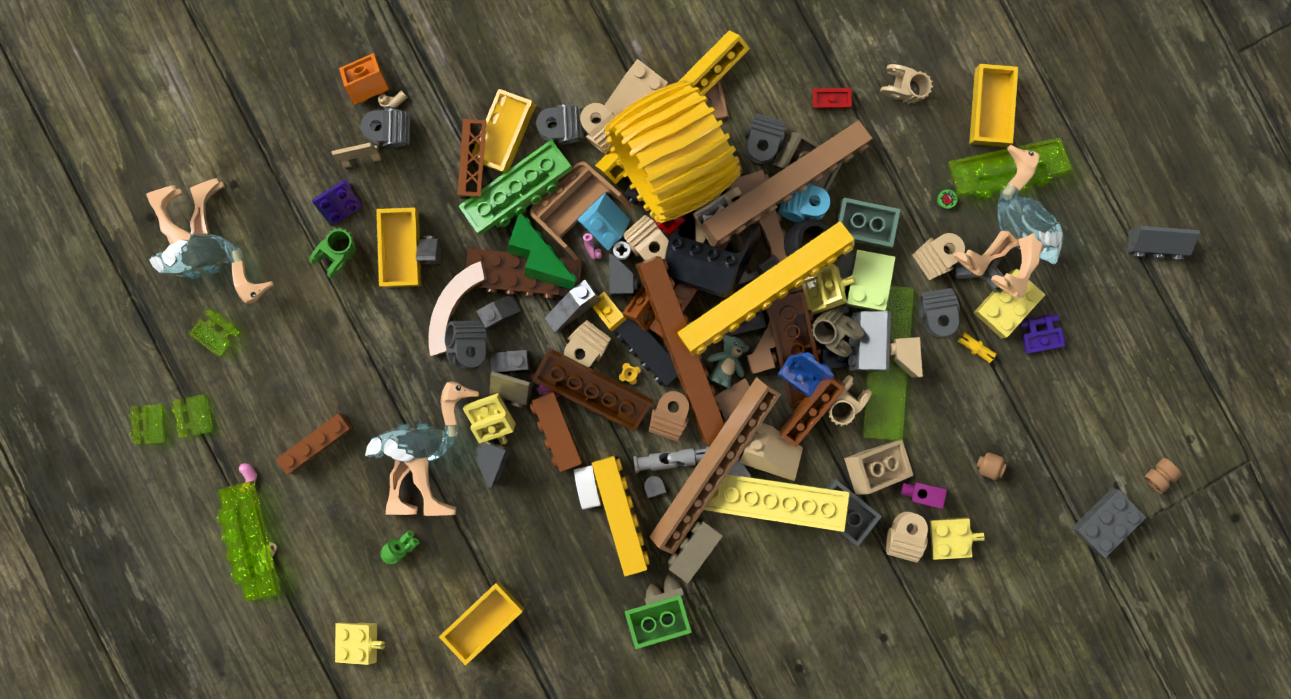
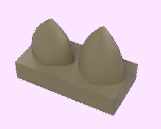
[645,575,685,605]

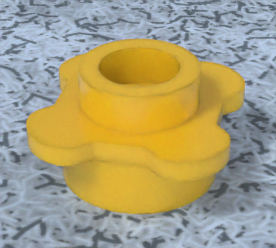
[619,363,641,385]

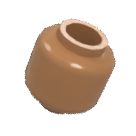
[977,452,1007,480]

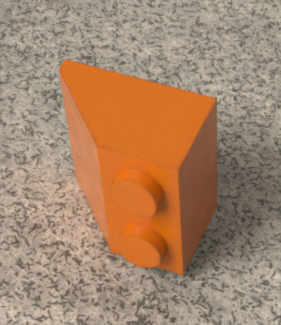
[339,53,389,105]

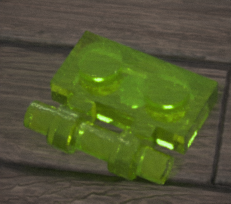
[188,308,240,357]
[172,394,213,438]
[129,404,166,445]

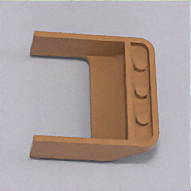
[530,162,632,260]

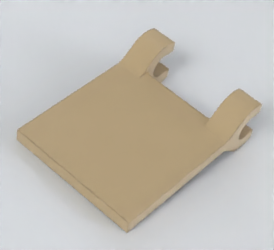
[332,143,381,169]

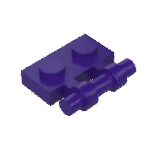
[1019,314,1065,354]

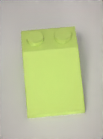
[846,250,895,312]

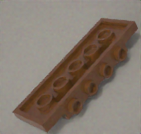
[466,248,582,299]
[767,289,822,408]
[532,348,653,432]

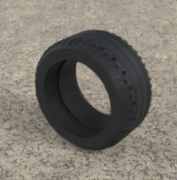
[784,219,829,266]

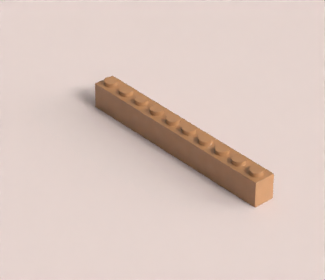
[701,120,873,246]
[649,377,781,555]

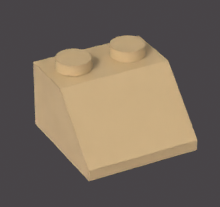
[890,337,923,378]

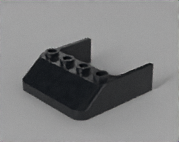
[664,211,761,298]

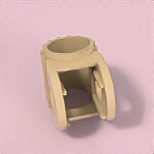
[880,64,933,104]
[580,103,617,155]
[623,215,669,261]
[912,233,965,280]
[564,320,611,367]
[826,375,872,426]
[886,512,928,563]

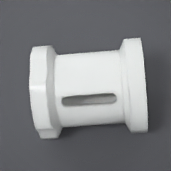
[613,241,631,260]

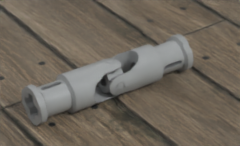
[633,446,710,473]

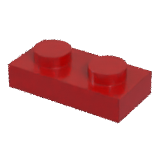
[812,88,852,109]

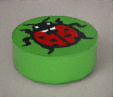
[937,189,957,209]

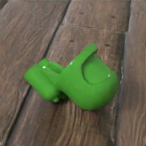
[380,530,419,565]

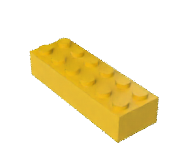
[592,455,650,576]

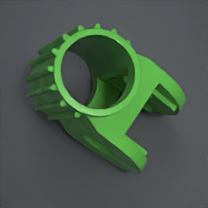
[309,228,356,279]

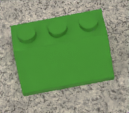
[625,595,692,649]

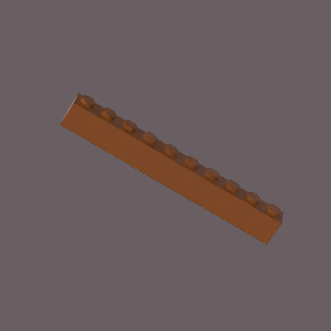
[636,256,726,446]

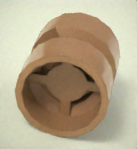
[1144,458,1182,494]

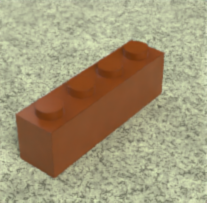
[779,376,846,447]
[530,391,582,472]
[276,413,354,475]

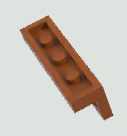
[458,119,487,198]
[622,282,679,331]

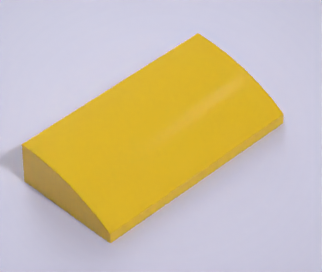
[469,89,536,173]

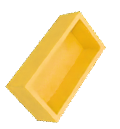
[969,64,1018,147]
[377,208,421,288]
[439,581,525,666]

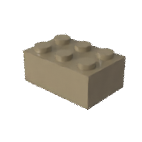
[668,519,723,583]

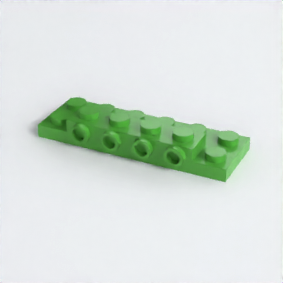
[459,140,573,236]

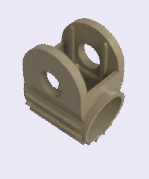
[811,308,864,357]

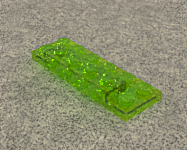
[948,137,1072,199]
[216,481,281,602]

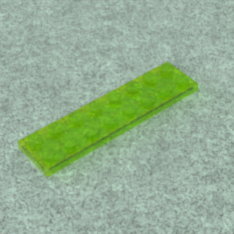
[863,286,914,441]

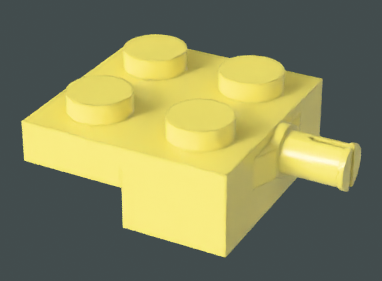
[802,264,855,315]
[463,393,516,445]
[930,517,984,560]
[335,622,385,665]

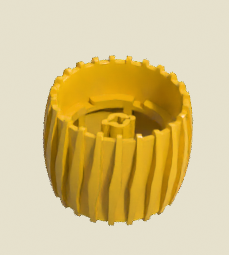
[604,80,741,223]

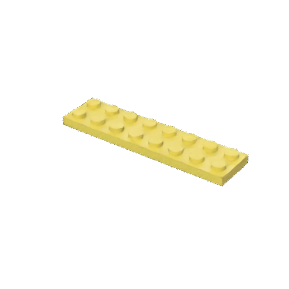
[704,475,850,532]

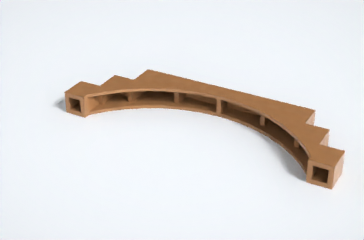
[726,162,808,374]

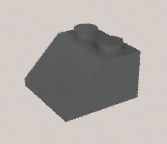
[609,254,637,296]

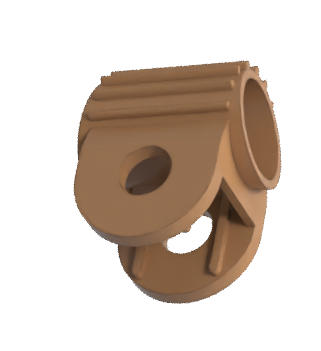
[648,391,690,442]

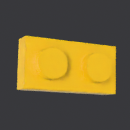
[593,292,627,331]

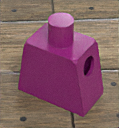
[901,482,947,509]

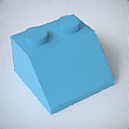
[577,193,630,250]

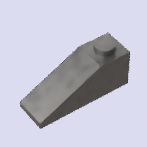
[545,280,601,334]

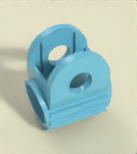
[779,183,830,223]

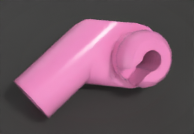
[583,233,602,260]
[239,463,257,492]

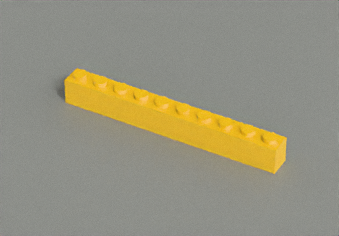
[595,31,750,185]
[677,221,854,356]

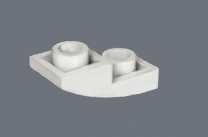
[574,465,601,510]

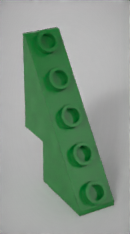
[508,213,578,290]

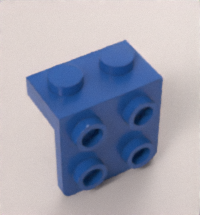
[778,352,834,397]

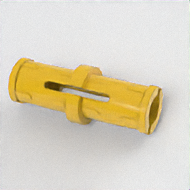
[957,332,996,363]

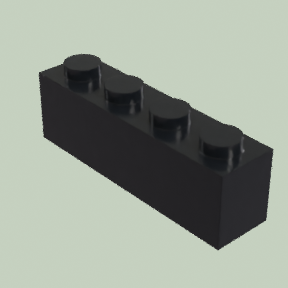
[615,318,678,386]

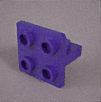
[312,179,363,226]

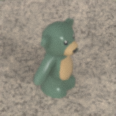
[706,335,749,389]

